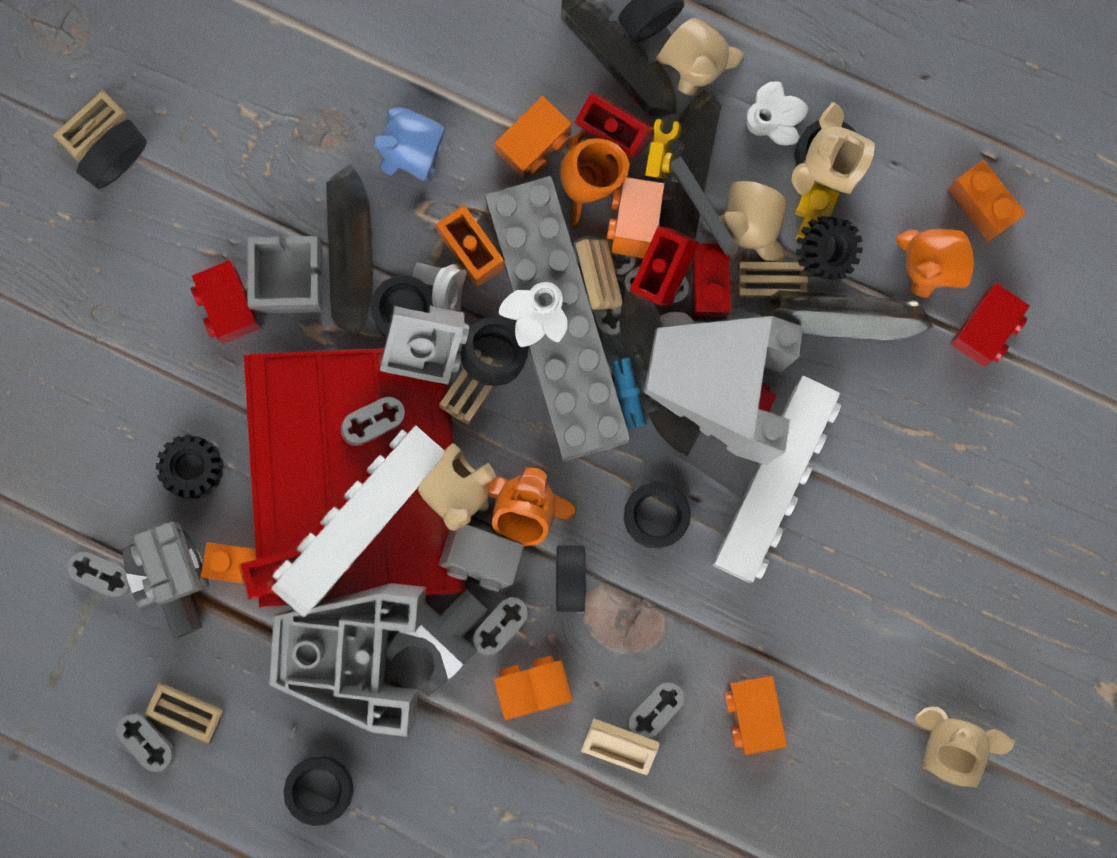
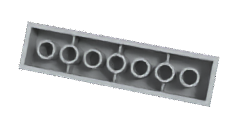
[485,176,630,463]

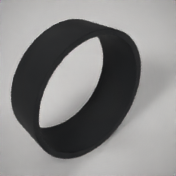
[76,120,147,189]

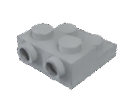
[380,306,469,384]

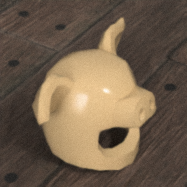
[655,17,744,96]
[792,102,875,195]
[719,181,786,262]
[418,443,496,531]
[915,707,1016,788]

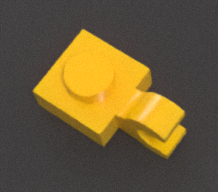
[645,119,682,181]
[794,182,840,240]

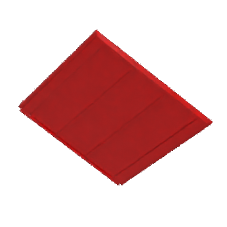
[244,348,465,608]

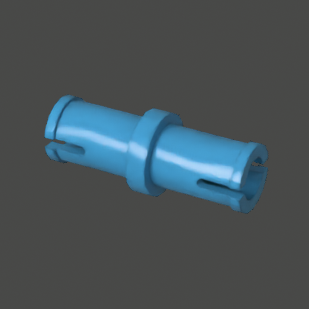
[610,358,647,430]

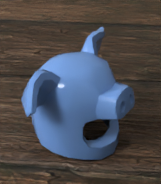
[373,108,445,183]

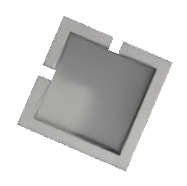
[247,236,323,314]

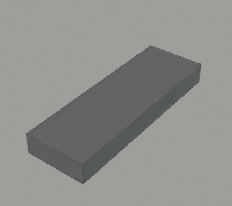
[670,156,739,256]

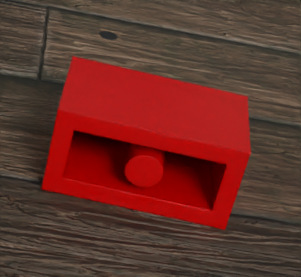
[574,93,654,158]
[629,226,700,305]
[691,243,731,319]
[190,260,261,344]
[950,282,1030,367]

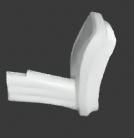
[412,262,467,312]

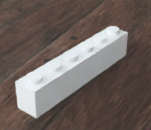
[712,375,841,583]
[271,425,445,617]

